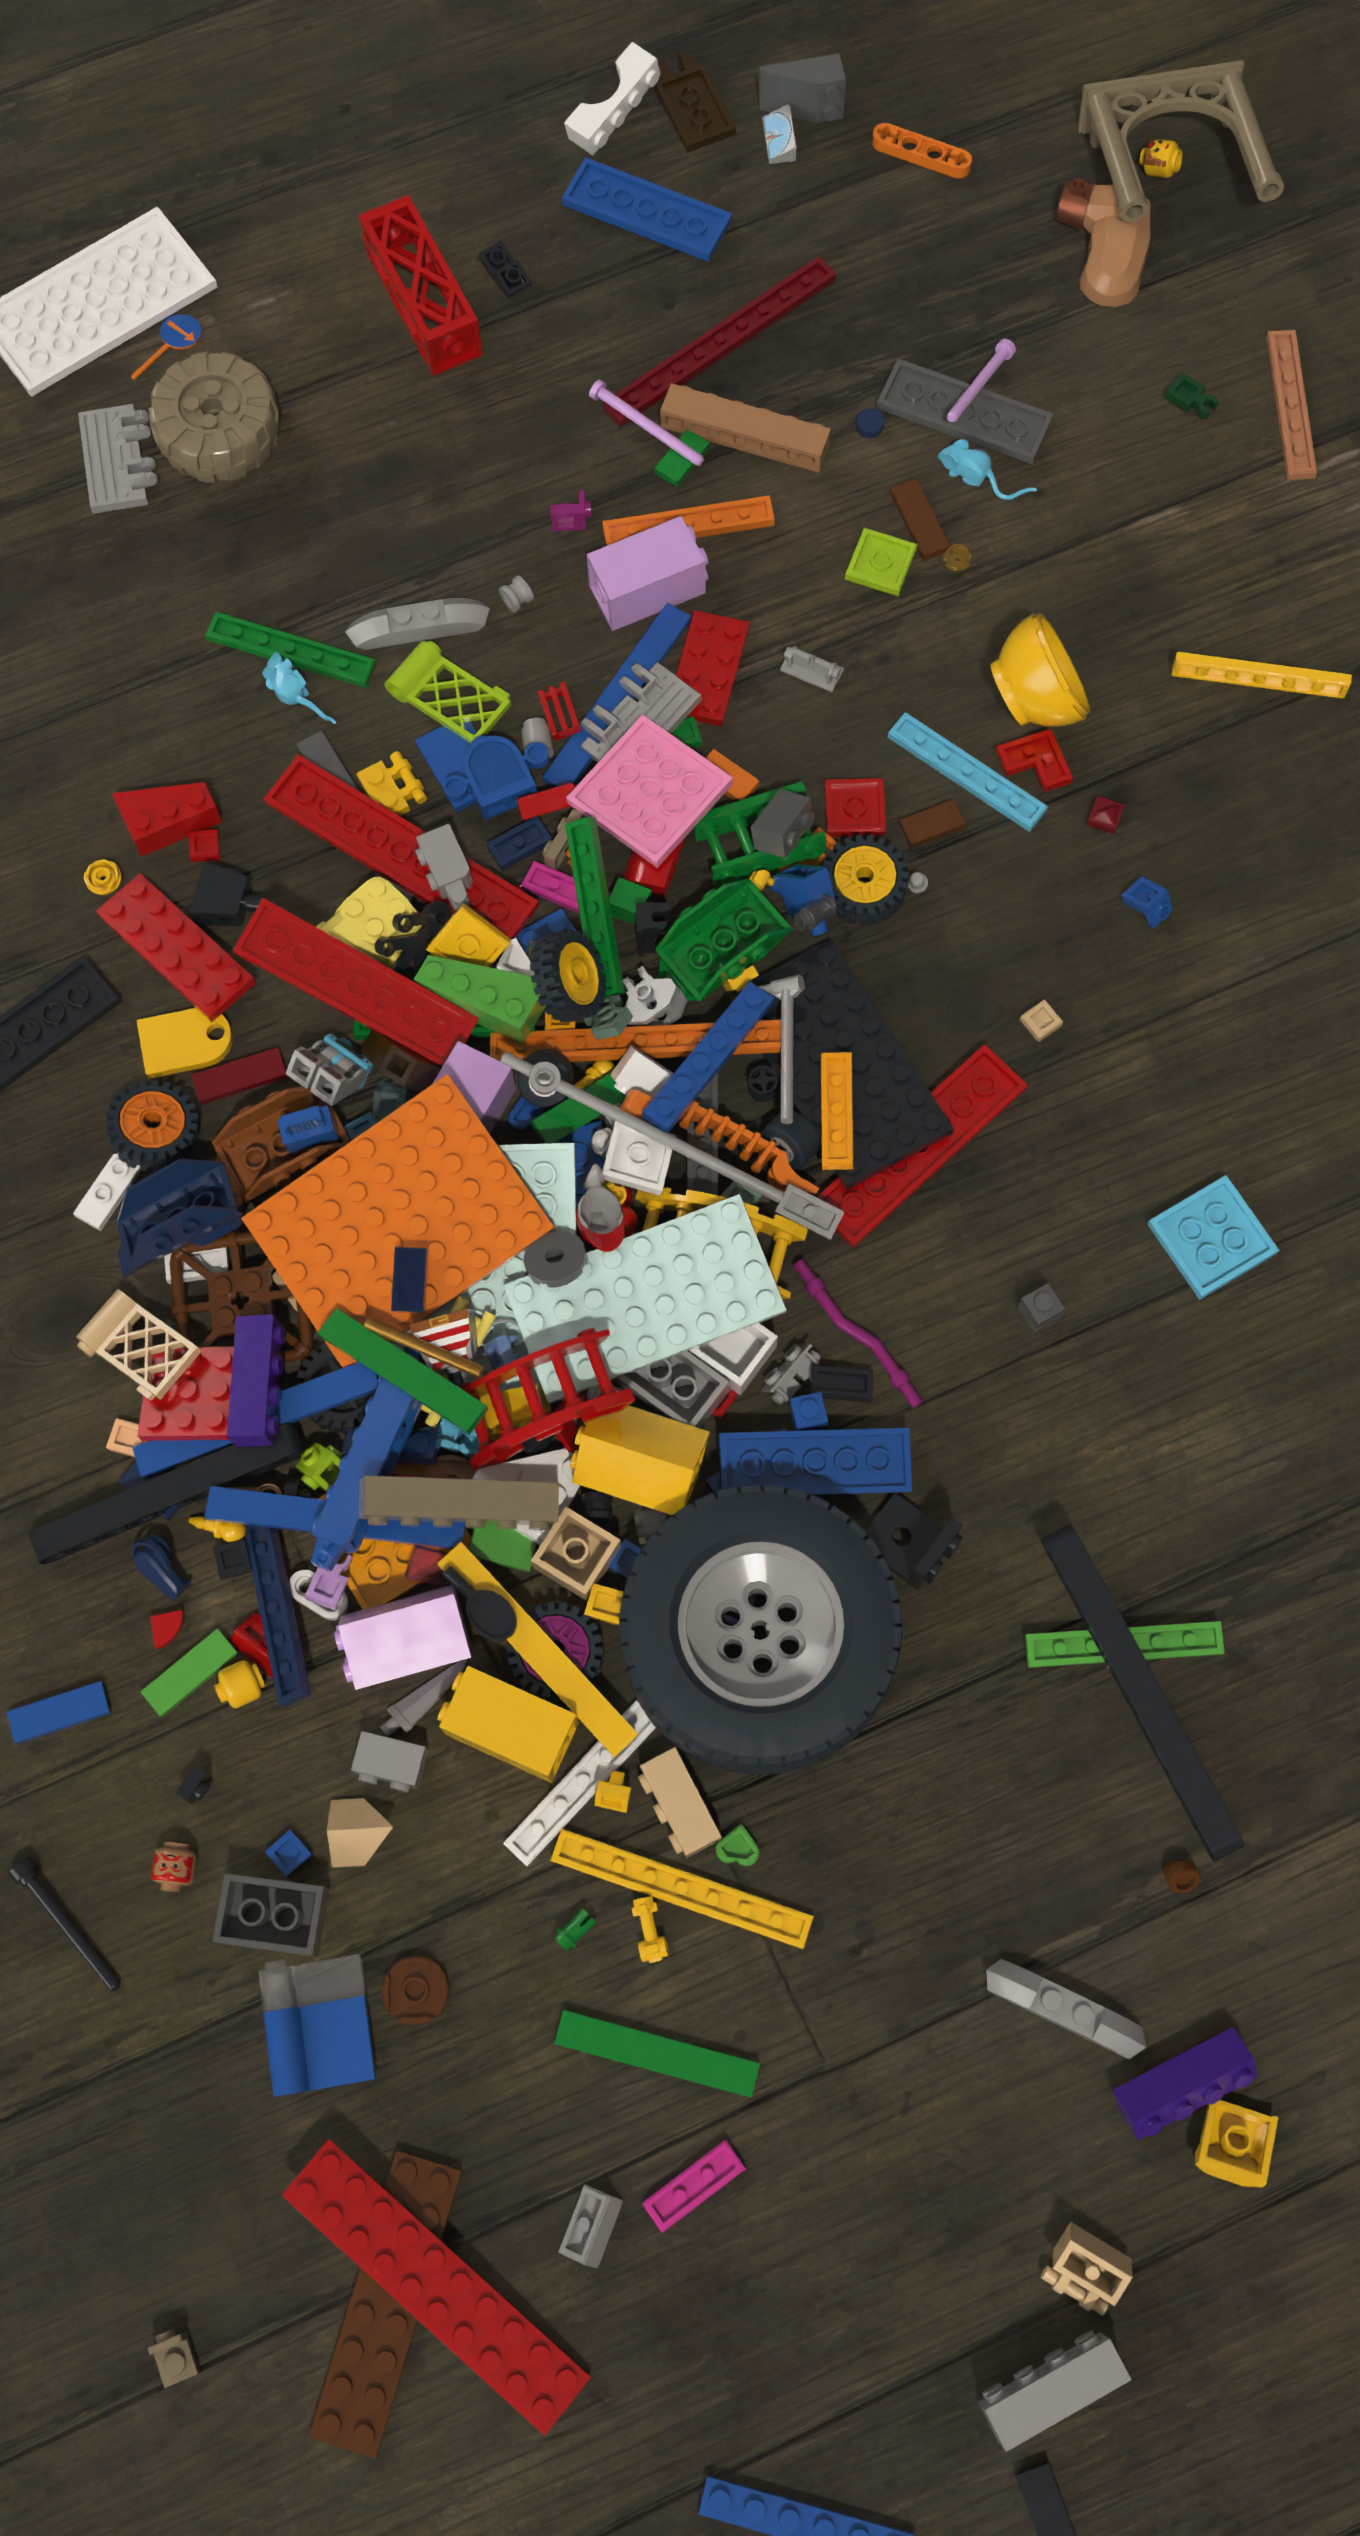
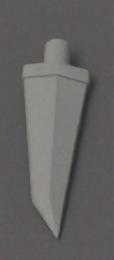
[380,1658,468,1737]

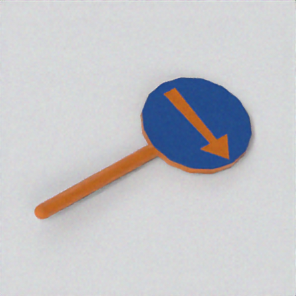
[131,314,202,380]

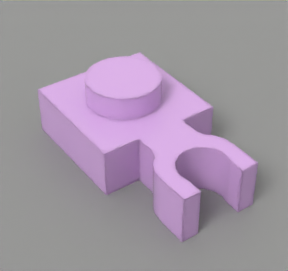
[305,1555,352,1611]

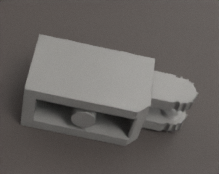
[414,824,473,912]

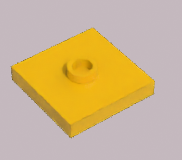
[426,903,511,967]

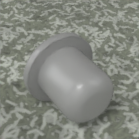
[908,872,928,893]

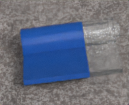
[259,1954,377,2097]

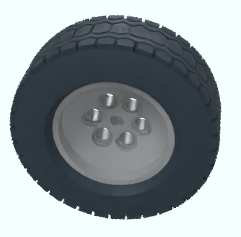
[619,1485,903,1775]

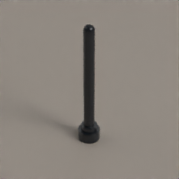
[8,1857,120,1991]

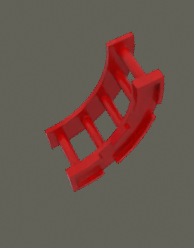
[459,1328,635,1471]

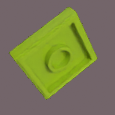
[845,528,918,596]

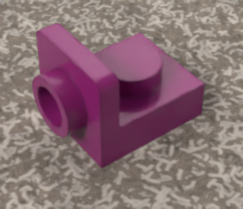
[551,490,591,531]

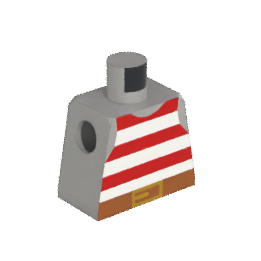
[409,1308,479,1386]

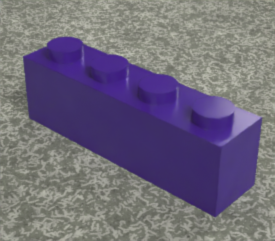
[227,1314,286,1447]
[1113,2027,1258,2140]

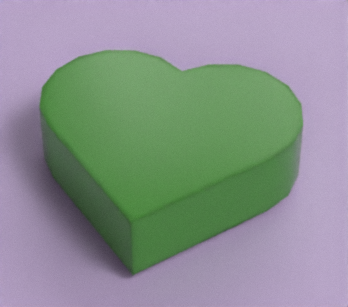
[716,1824,759,1867]

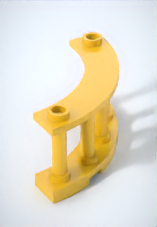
[635,1187,808,1299]

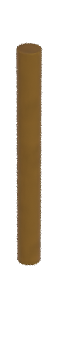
[364,1316,485,1378]

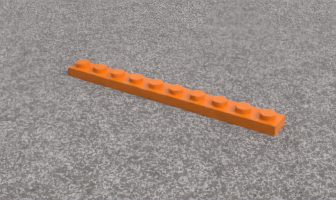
[490,1020,781,1062]

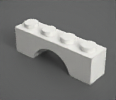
[564,42,660,155]

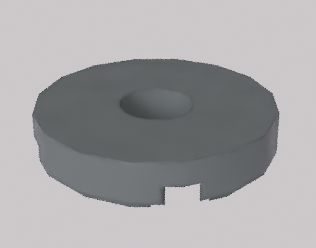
[523,1231,588,1288]

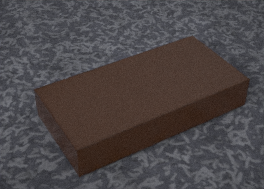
[899,800,965,849]

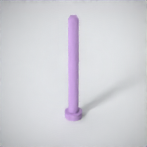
[947,339,1016,422]

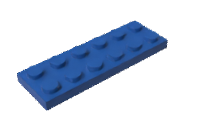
[562,157,732,262]
[718,1428,912,1495]

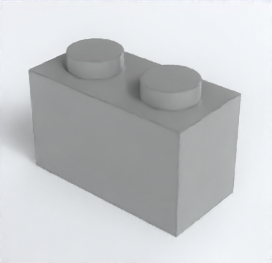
[351,1731,428,1793]

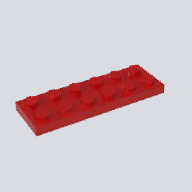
[96,873,256,1023]

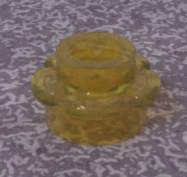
[943,544,971,571]

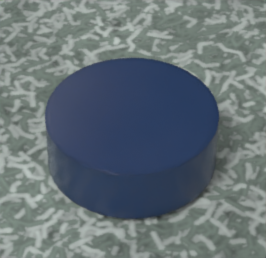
[856,408,884,438]

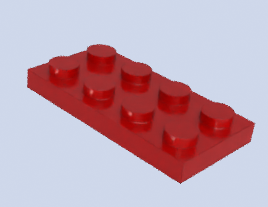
[676,610,750,727]

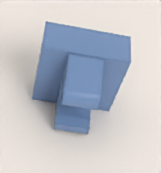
[483,1334,525,1371]

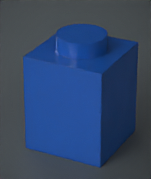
[789,1392,828,1431]

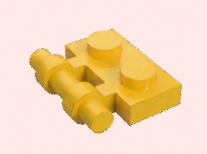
[356,751,427,816]

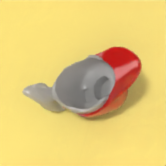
[576,1164,625,1252]

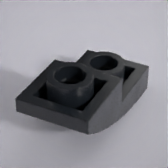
[478,241,532,298]

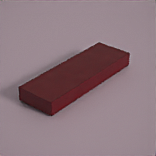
[191,1047,288,1105]

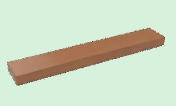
[1266,330,1317,480]

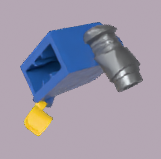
[749,864,837,936]

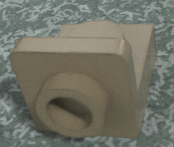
[148,2328,200,2388]

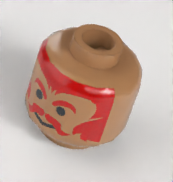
[151,1842,197,1892]

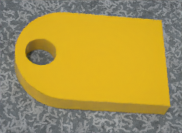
[137,1008,233,1079]

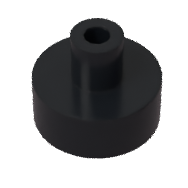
[284,1478,313,1498]

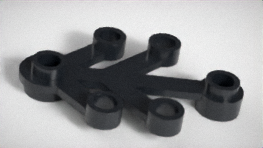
[375,901,451,982]

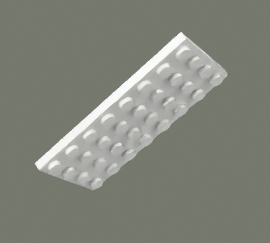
[0,206,218,397]

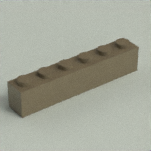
[359,1475,559,1531]

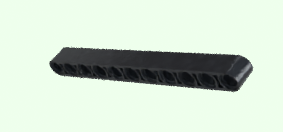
[1041,1524,1245,1862]

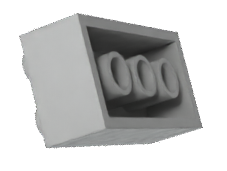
[613,1351,730,1428]
[978,2330,1131,2452]

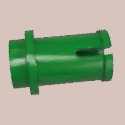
[553,1908,596,1952]

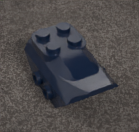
[116,1158,246,1278]

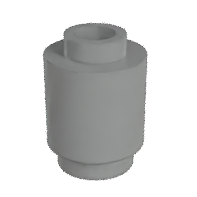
[521,718,554,758]

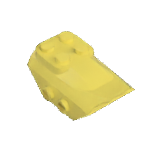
[316,877,422,969]

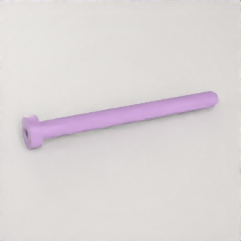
[589,379,704,466]

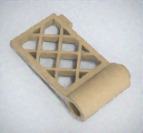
[76,1289,202,1401]

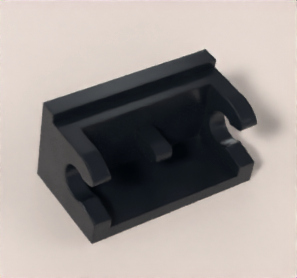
[636,902,670,956]

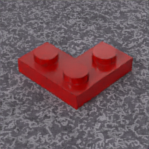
[996,729,1073,792]

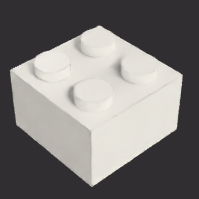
[689,1323,778,1396]

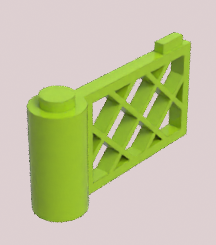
[385,641,511,744]

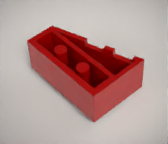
[112,782,222,857]

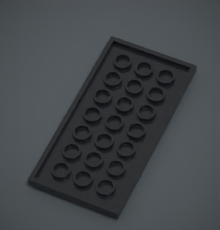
[727,940,953,1191]

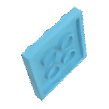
[1147,1175,1279,1300]

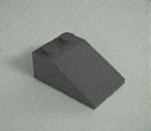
[759,53,846,123]

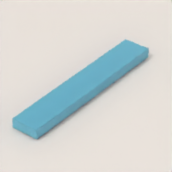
[887,712,1048,832]

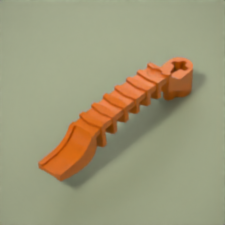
[620,1089,820,1196]

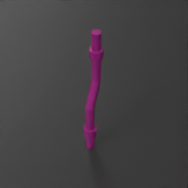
[793,1259,923,1409]

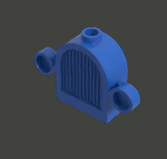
[443,735,549,820]

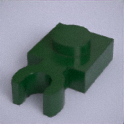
[1165,373,1219,420]

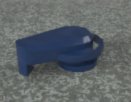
[131,1535,191,1600]

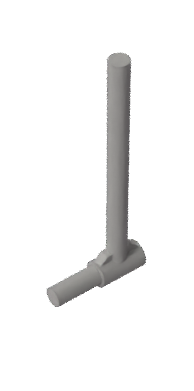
[759,975,805,1124]

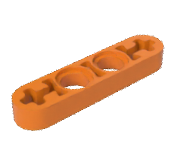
[872,123,972,178]

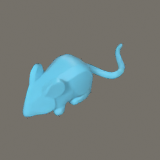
[937,439,1037,500]
[262,652,336,724]
[417,1417,480,1460]

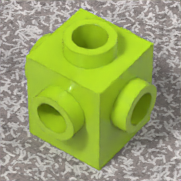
[295,1442,343,1492]

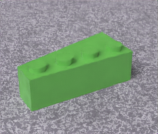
[414,955,546,1045]

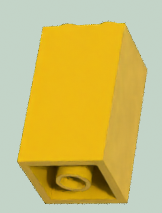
[570,1406,710,1516]
[437,1666,579,1783]

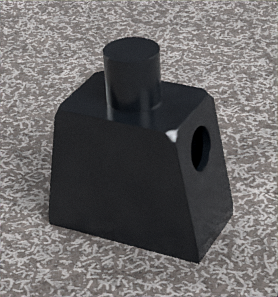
[190,862,265,927]

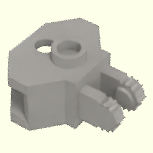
[623,965,688,1026]

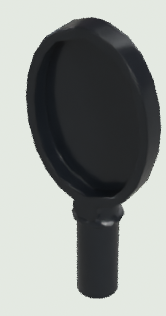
[442,1566,517,1641]

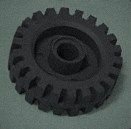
[296,1342,379,1434]

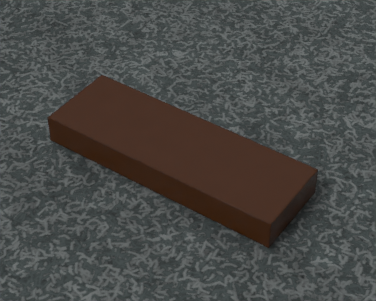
[890,478,950,561]

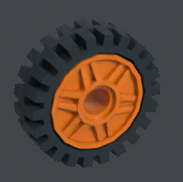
[106,1080,199,1172]

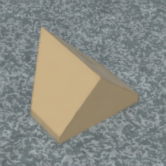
[327,1798,393,1868]

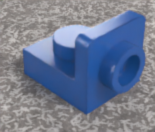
[1121,876,1173,928]

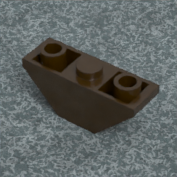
[361,1030,442,1092]

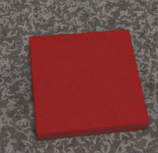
[824,778,886,837]

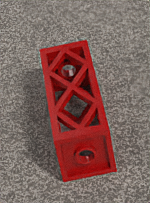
[358,195,483,376]

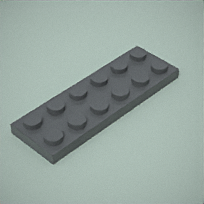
[876,359,1054,465]

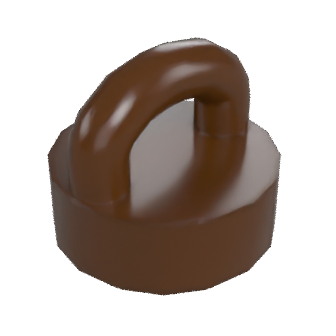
[1163,1860,1201,1894]

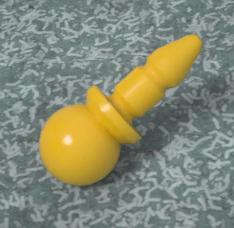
[574,1060,615,1090]
[188,1516,246,1543]

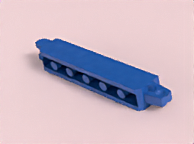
[311,1346,426,1571]

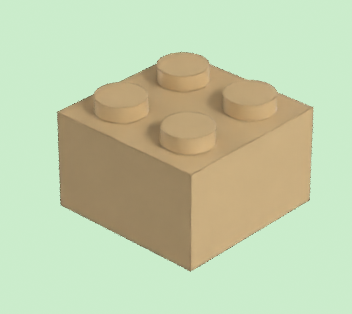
[531,1506,621,1601]

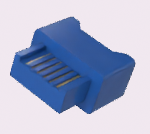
[278,1105,340,1154]

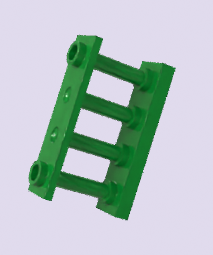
[692,781,827,888]

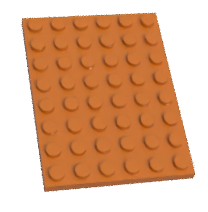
[241,1074,556,1368]

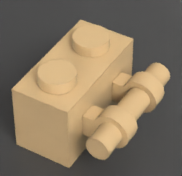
[1041,2222,1133,2316]

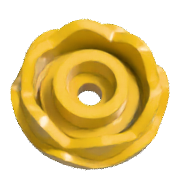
[84,859,122,895]

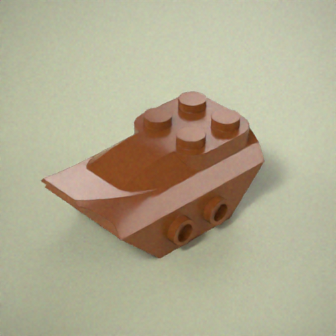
[212,1086,351,1204]

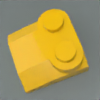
[1195,2100,1278,2188]

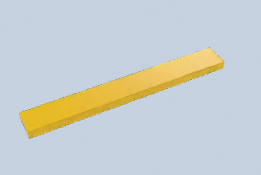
[437,1542,639,1758]
[550,1829,814,1949]

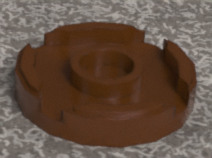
[381,1956,450,2026]

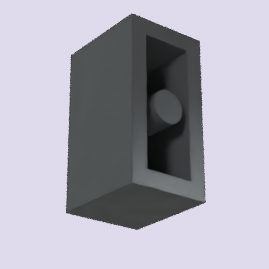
[751,789,815,859]

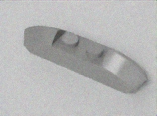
[345,598,490,650]
[986,1959,1146,2059]

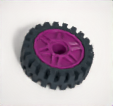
[507,1602,604,1701]

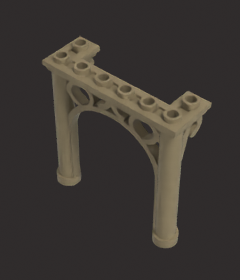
[1078,60,1284,223]

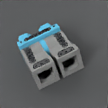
[285,1034,373,1106]

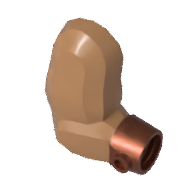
[1056,179,1150,307]

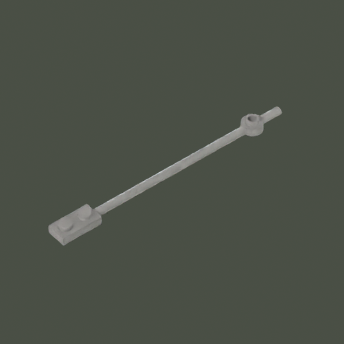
[500,1051,844,1240]

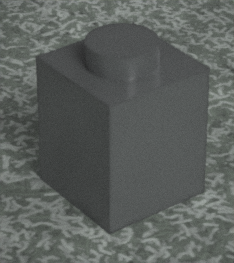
[1018,1283,1065,1334]

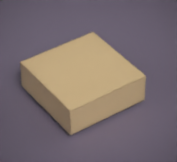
[1020,999,1063,1042]

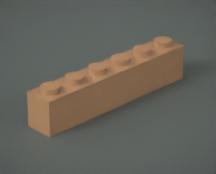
[660,383,831,473]

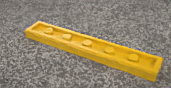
[1171,652,1352,699]

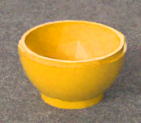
[991,613,1090,727]

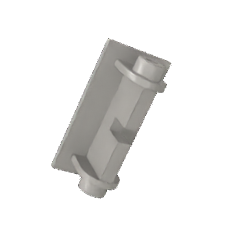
[780,646,844,693]
[761,1344,821,1405]

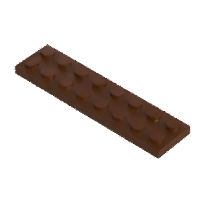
[309,2150,463,2459]

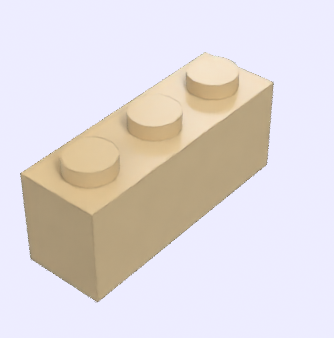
[638,1747,722,1858]

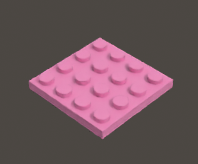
[566,714,733,868]

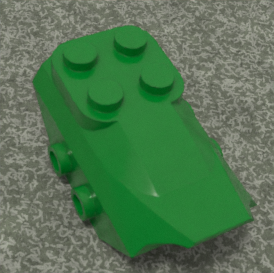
[655,879,793,1002]

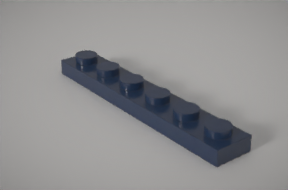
[245,1525,311,1707]

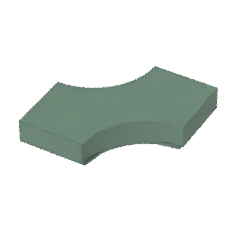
[584,995,633,1040]

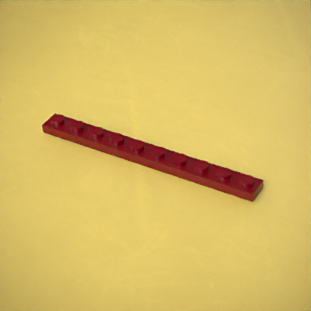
[603,256,836,428]

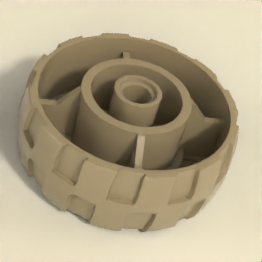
[149,351,280,483]

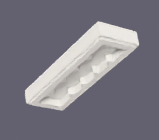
[73,1153,141,1231]

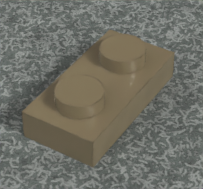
[543,809,584,870]

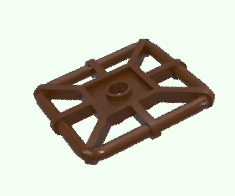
[169,1230,313,1363]

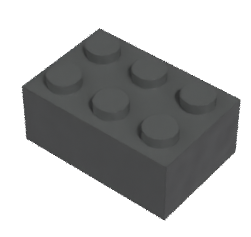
[212,1873,330,1957]

